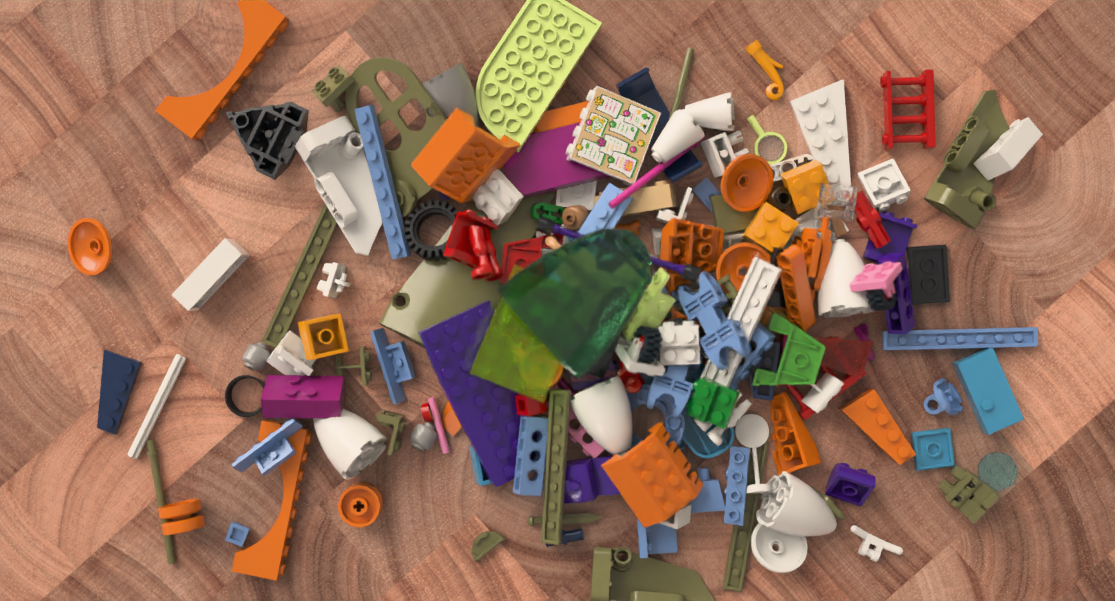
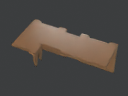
[824,202,847,238]

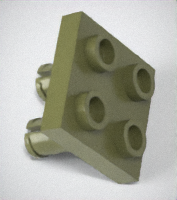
[312,65,360,112]

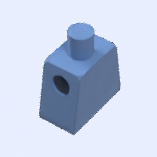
[688,468,725,513]

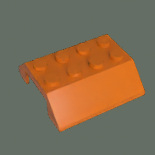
[601,422,704,528]

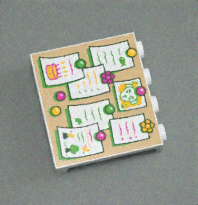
[566,86,661,186]

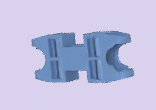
[678,271,750,371]
[647,334,705,419]

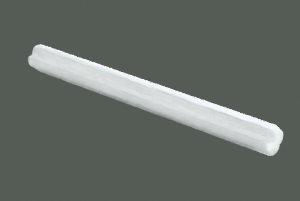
[128,354,186,459]

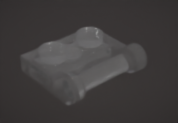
[814,183,858,221]

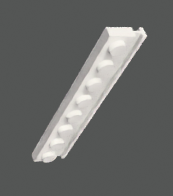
[691,257,782,398]

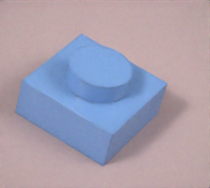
[225,521,251,547]

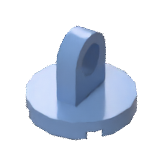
[924,378,963,415]

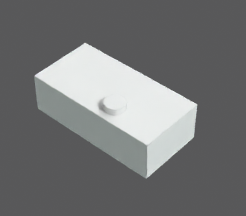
[172,238,250,311]

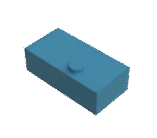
[952,348,1024,435]

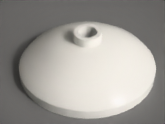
[751,523,808,573]

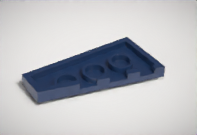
[97,350,142,434]

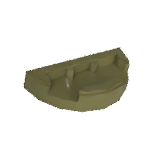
[472,531,506,562]

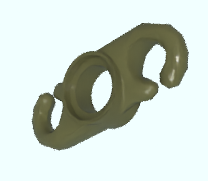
[810,486,846,520]

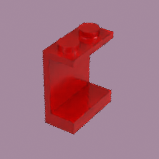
[443,209,498,269]

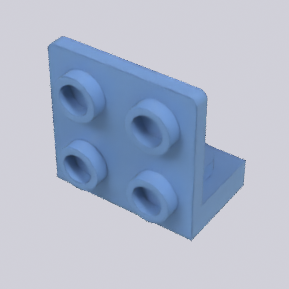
[637,518,677,558]

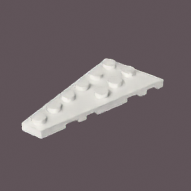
[789,79,852,205]

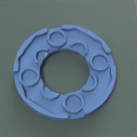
[626,384,686,451]

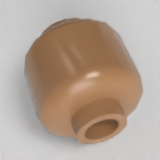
[562,205,590,231]

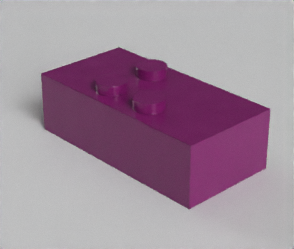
[261,375,346,418]

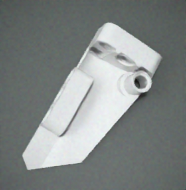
[295,116,382,256]

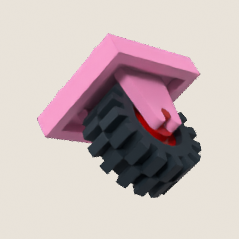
[849,262,902,311]

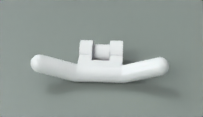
[851,525,903,562]

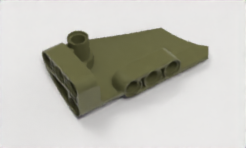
[590,547,715,601]

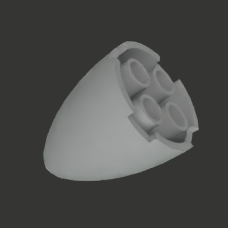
[417,63,479,127]

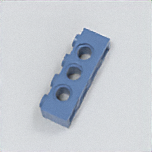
[729,321,776,390]
[513,415,548,496]

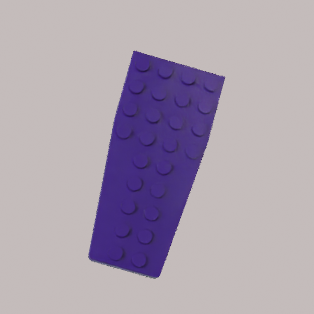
[418,300,537,487]

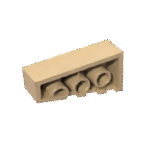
[594,181,679,216]

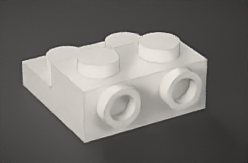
[858,159,910,212]
[472,169,524,225]
[659,321,700,365]

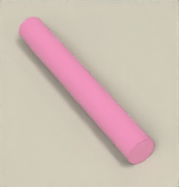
[428,397,450,454]

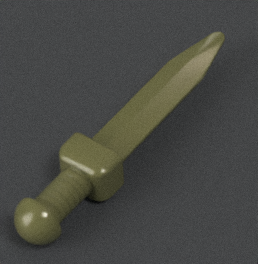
[527,513,601,527]

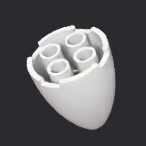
[817,239,874,318]
[570,376,633,456]
[313,409,387,480]
[756,471,837,536]

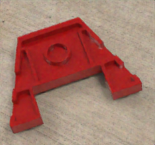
[500,234,564,308]

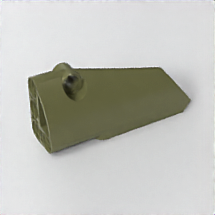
[924,89,1010,230]

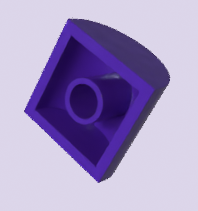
[825,463,876,507]

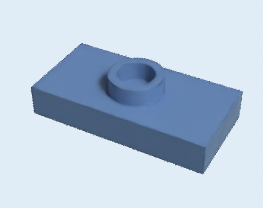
[692,177,722,214]

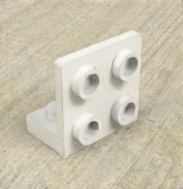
[655,187,694,224]

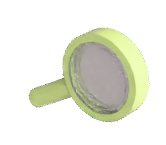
[747,115,787,165]

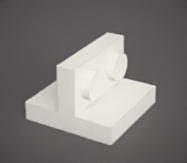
[266,330,316,376]

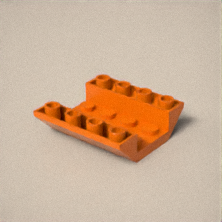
[411,108,520,203]

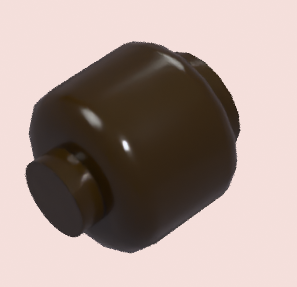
[765,187,793,212]

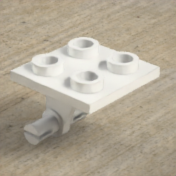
[801,372,844,413]

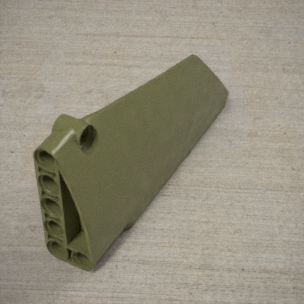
[379,191,557,348]

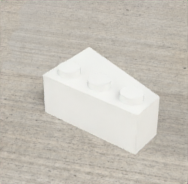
[973,117,1043,180]

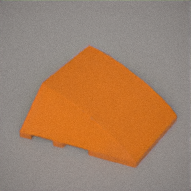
[660,218,724,292]

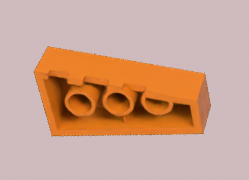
[838,388,916,465]

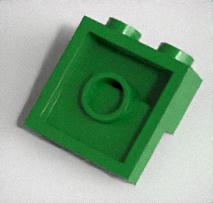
[686,377,740,429]

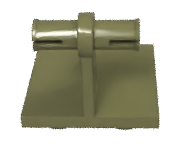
[334,346,372,386]

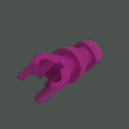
[854,324,875,361]

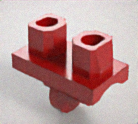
[617,361,645,394]

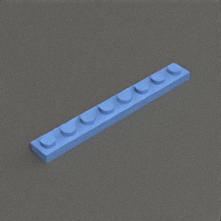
[354,105,411,260]
[882,327,1038,350]

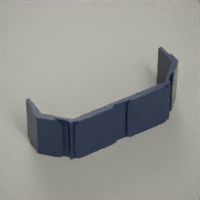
[616,67,703,183]

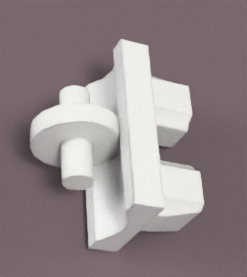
[317,262,351,299]

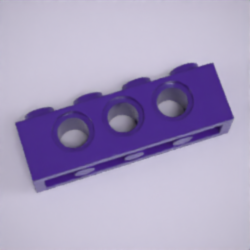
[878,253,916,334]

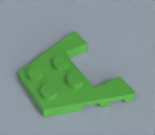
[752,312,826,386]

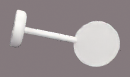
[735,414,772,494]

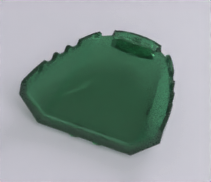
[497,228,652,380]

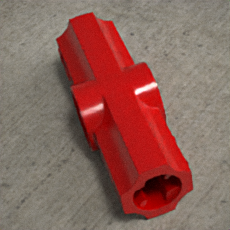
[847,191,891,249]

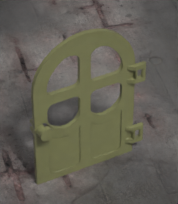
[346,57,447,201]

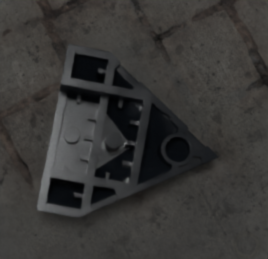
[225,102,309,180]

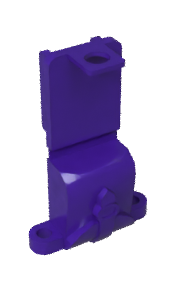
[544,455,623,504]

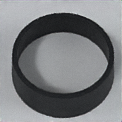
[225,375,265,417]

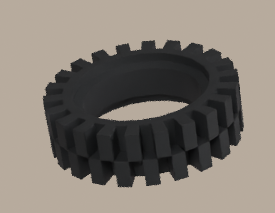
[404,199,458,262]

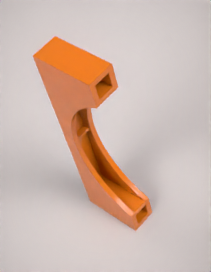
[155,0,289,141]
[232,419,312,581]

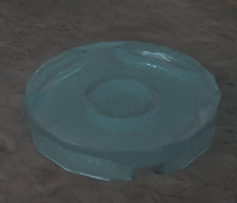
[977,452,1018,490]

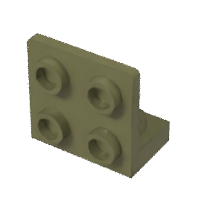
[376,410,407,456]

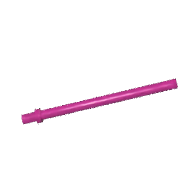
[608,134,705,209]

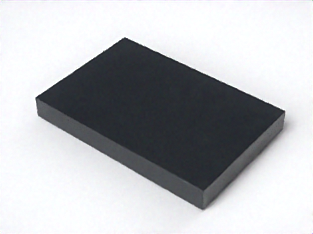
[906,245,950,304]

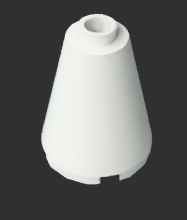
[682,93,735,131]
[651,109,705,163]

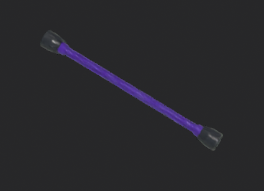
[536,216,701,283]

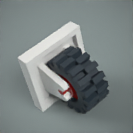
[615,326,665,376]

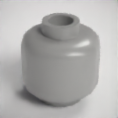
[242,342,271,372]
[409,422,438,452]

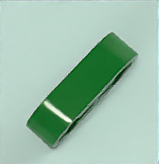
[530,203,565,224]

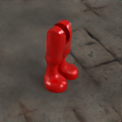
[469,225,503,282]

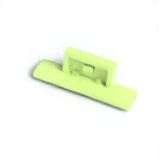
[622,268,675,341]

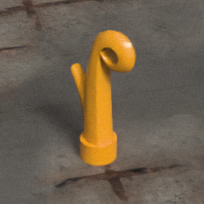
[745,40,784,100]

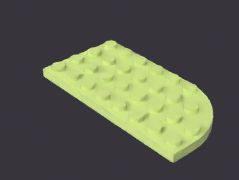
[476,0,602,153]

